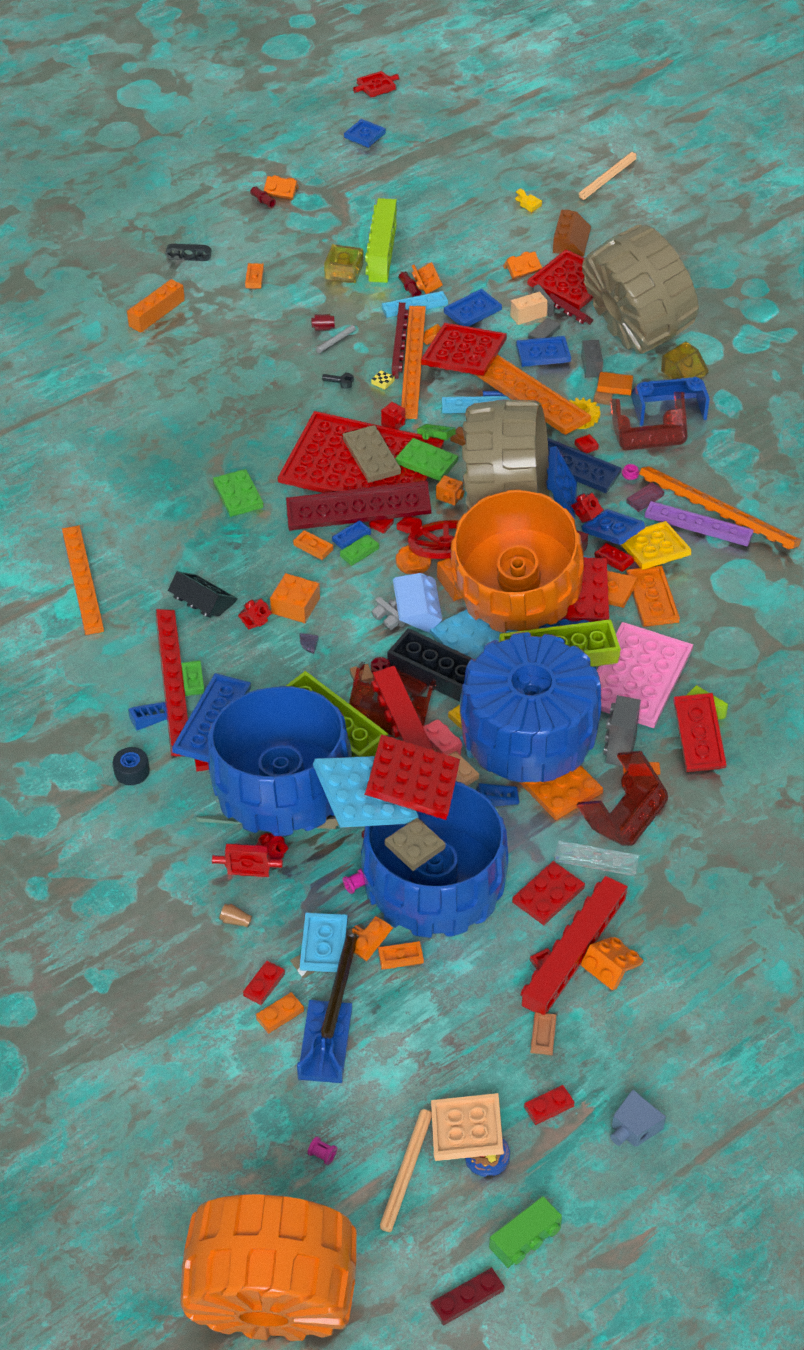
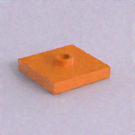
[607,571,638,608]

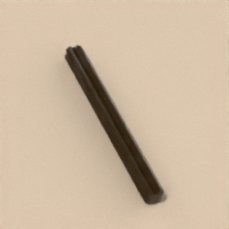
[321,935,356,1039]

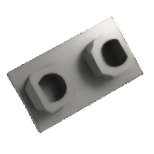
[371,597,405,630]

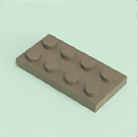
[343,425,401,483]

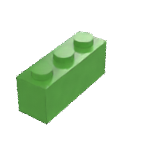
[489,1196,562,1268]

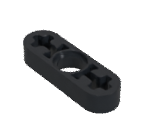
[165,244,212,261]

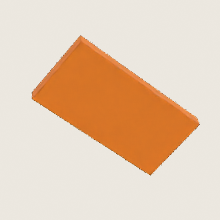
[626,566,680,627]

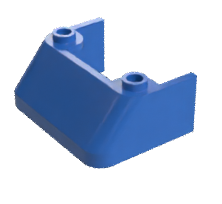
[631,377,710,426]

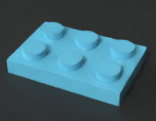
[300,913,348,972]

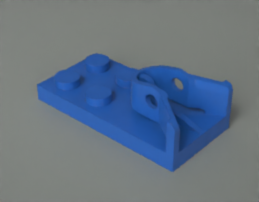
[297,1000,352,1083]

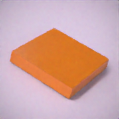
[597,372,633,396]

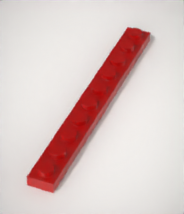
[155,609,188,756]

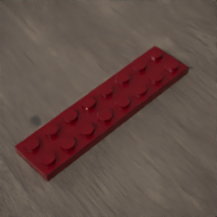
[286,481,432,531]

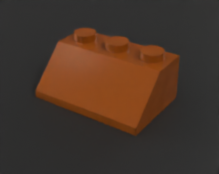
[553,210,591,257]

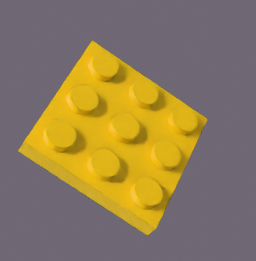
[621,521,691,570]

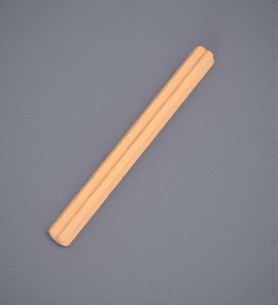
[579,152,637,200]
[380,1109,432,1232]

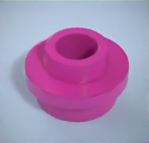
[622,464,640,480]

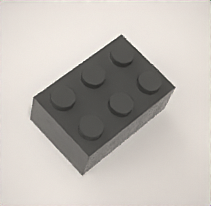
[603,695,641,767]

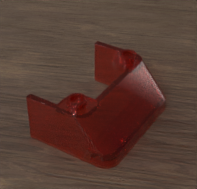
[610,392,688,450]
[349,662,437,736]
[576,751,668,846]

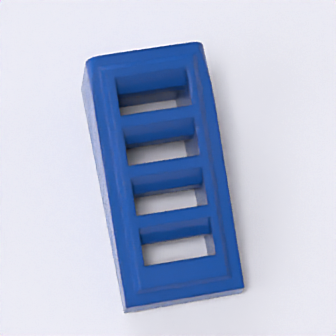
[128,702,167,731]
[476,783,520,807]

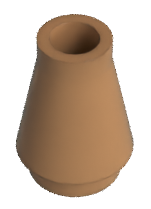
[219,904,252,928]

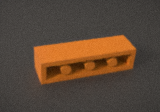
[127,279,185,333]

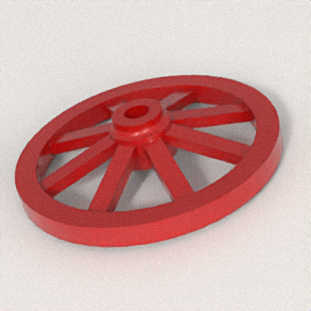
[408,520,459,559]

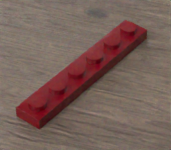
[392,302,409,379]

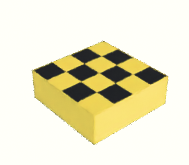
[371,370,395,390]

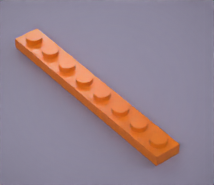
[62,525,104,635]

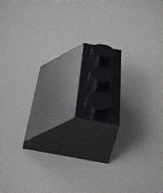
[168,571,238,618]

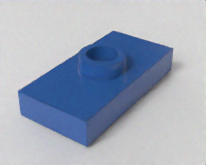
[332,521,371,550]

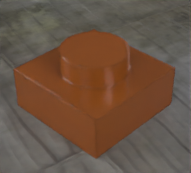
[450,426,466,446]

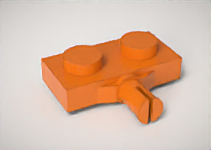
[352,916,393,962]

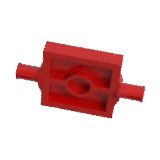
[353,71,399,98]
[212,843,283,877]

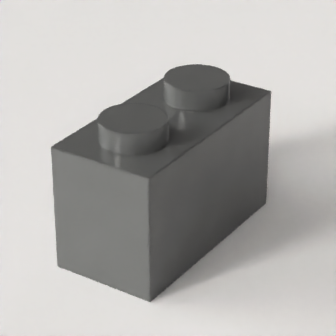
[581,340,603,378]

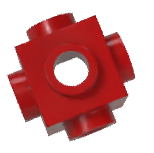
[571,492,604,523]
[238,599,272,630]
[256,833,289,860]

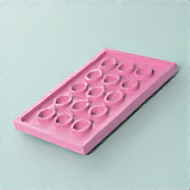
[597,622,693,728]

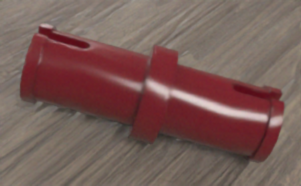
[250,186,276,208]
[398,271,422,297]

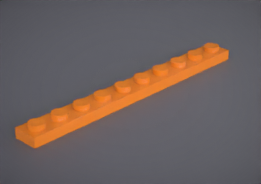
[401,306,426,419]
[639,466,802,549]

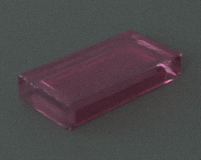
[626,482,664,512]

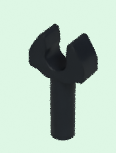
[322,372,354,389]

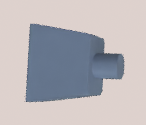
[610,1090,666,1146]

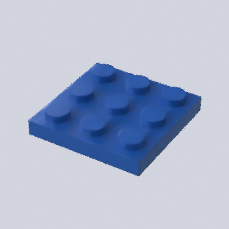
[546,446,577,519]

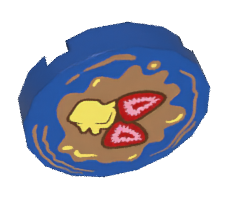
[465,1139,510,1177]

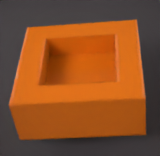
[423,324,441,345]

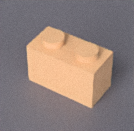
[510,291,547,325]

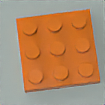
[519,765,603,821]

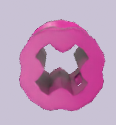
[342,868,365,894]
[307,1136,338,1165]

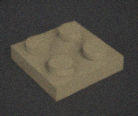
[385,818,445,871]

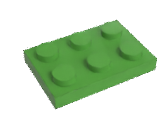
[395,438,458,481]
[213,469,264,517]

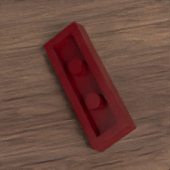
[549,293,594,325]
[431,1267,505,1326]

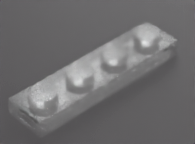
[554,840,640,876]

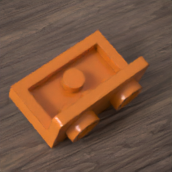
[264,175,299,200]
[503,251,542,279]
[411,262,443,294]

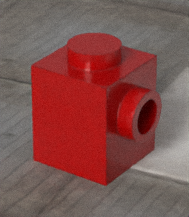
[381,401,406,430]

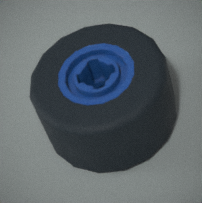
[112,747,150,785]

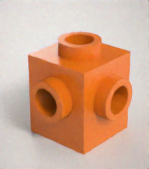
[436,475,465,506]

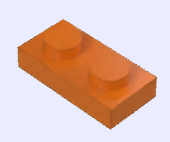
[245,263,264,289]
[293,530,333,560]
[378,941,424,970]
[256,992,304,1034]

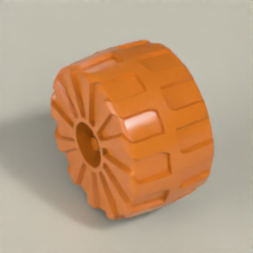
[451,490,584,633]
[180,1194,357,1341]

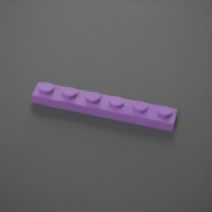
[645,501,754,547]

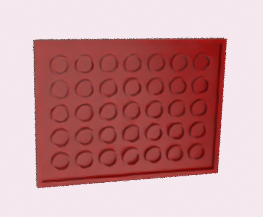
[278,411,444,493]

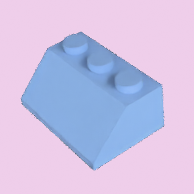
[393,573,443,633]

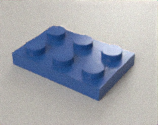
[444,289,502,327]
[516,336,571,367]
[581,509,645,545]

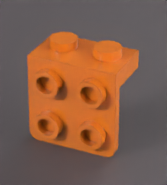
[580,937,644,990]

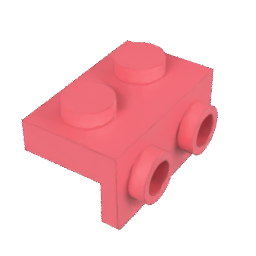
[423,719,462,755]

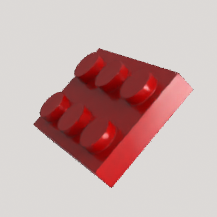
[512,861,585,926]

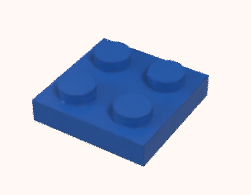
[344,119,386,148]

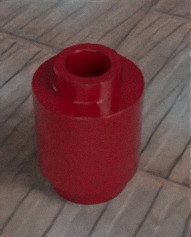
[311,314,335,331]

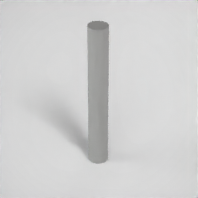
[316,325,356,353]

